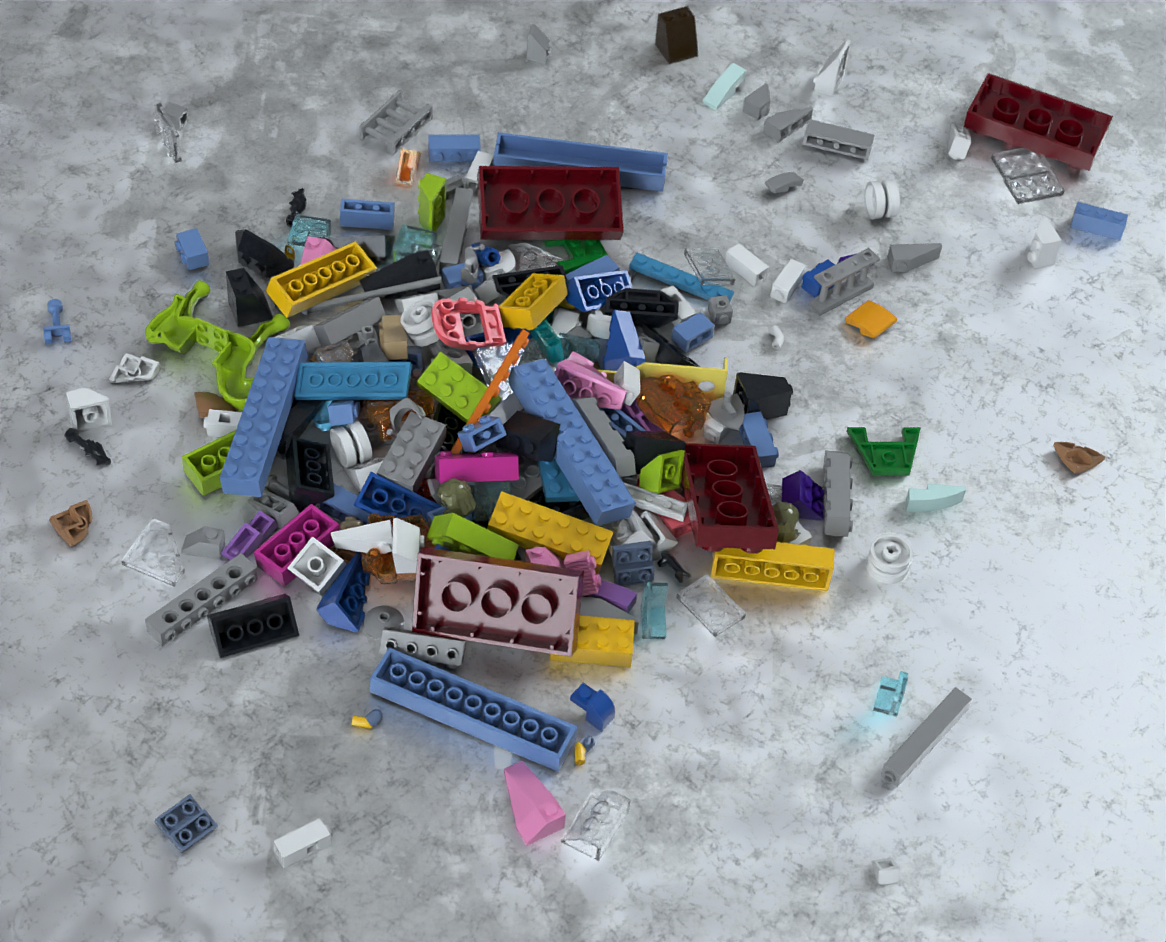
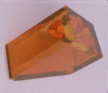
[395,148,421,186]

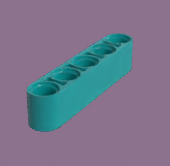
[528,318,564,363]

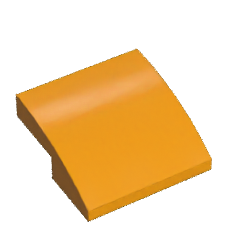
[845,300,897,339]

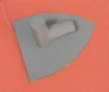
[703,391,744,431]

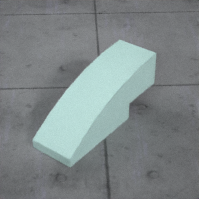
[703,63,746,110]
[906,484,966,512]

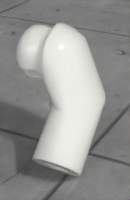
[768,325,785,350]

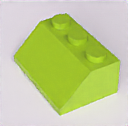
[417,173,446,239]

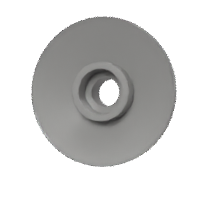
[363,606,404,640]

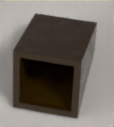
[655,6,698,64]

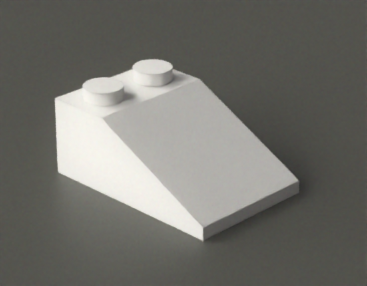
[813,39,851,97]
[600,509,656,555]

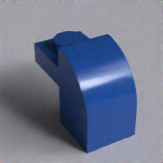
[570,683,615,732]

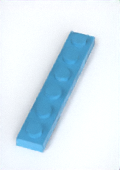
[629,252,734,302]

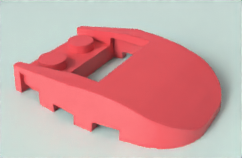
[431,298,506,351]

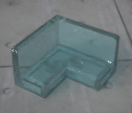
[288,214,331,253]
[392,224,437,263]
[551,333,601,367]
[467,480,511,521]
[641,582,668,639]
[873,671,908,717]

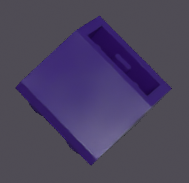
[782,470,824,521]

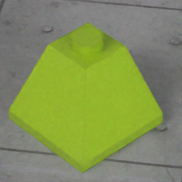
[639,450,685,494]

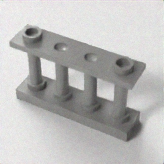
[359,90,433,156]
[808,248,880,316]

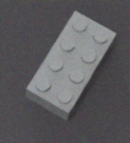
[377,411,446,493]

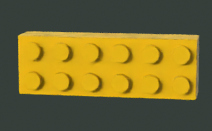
[266,241,377,318]
[487,491,613,575]
[711,542,835,591]

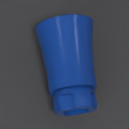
[470,243,501,267]

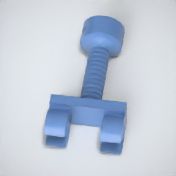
[43,299,71,344]

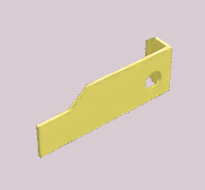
[598,357,728,401]

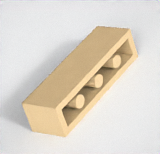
[379,315,408,360]

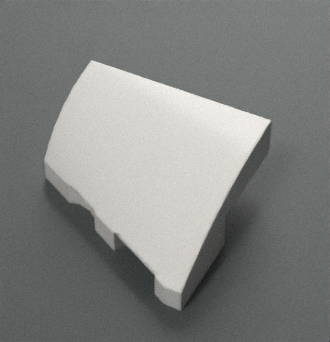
[109,353,161,383]

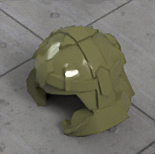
[437,478,476,518]
[772,502,801,543]

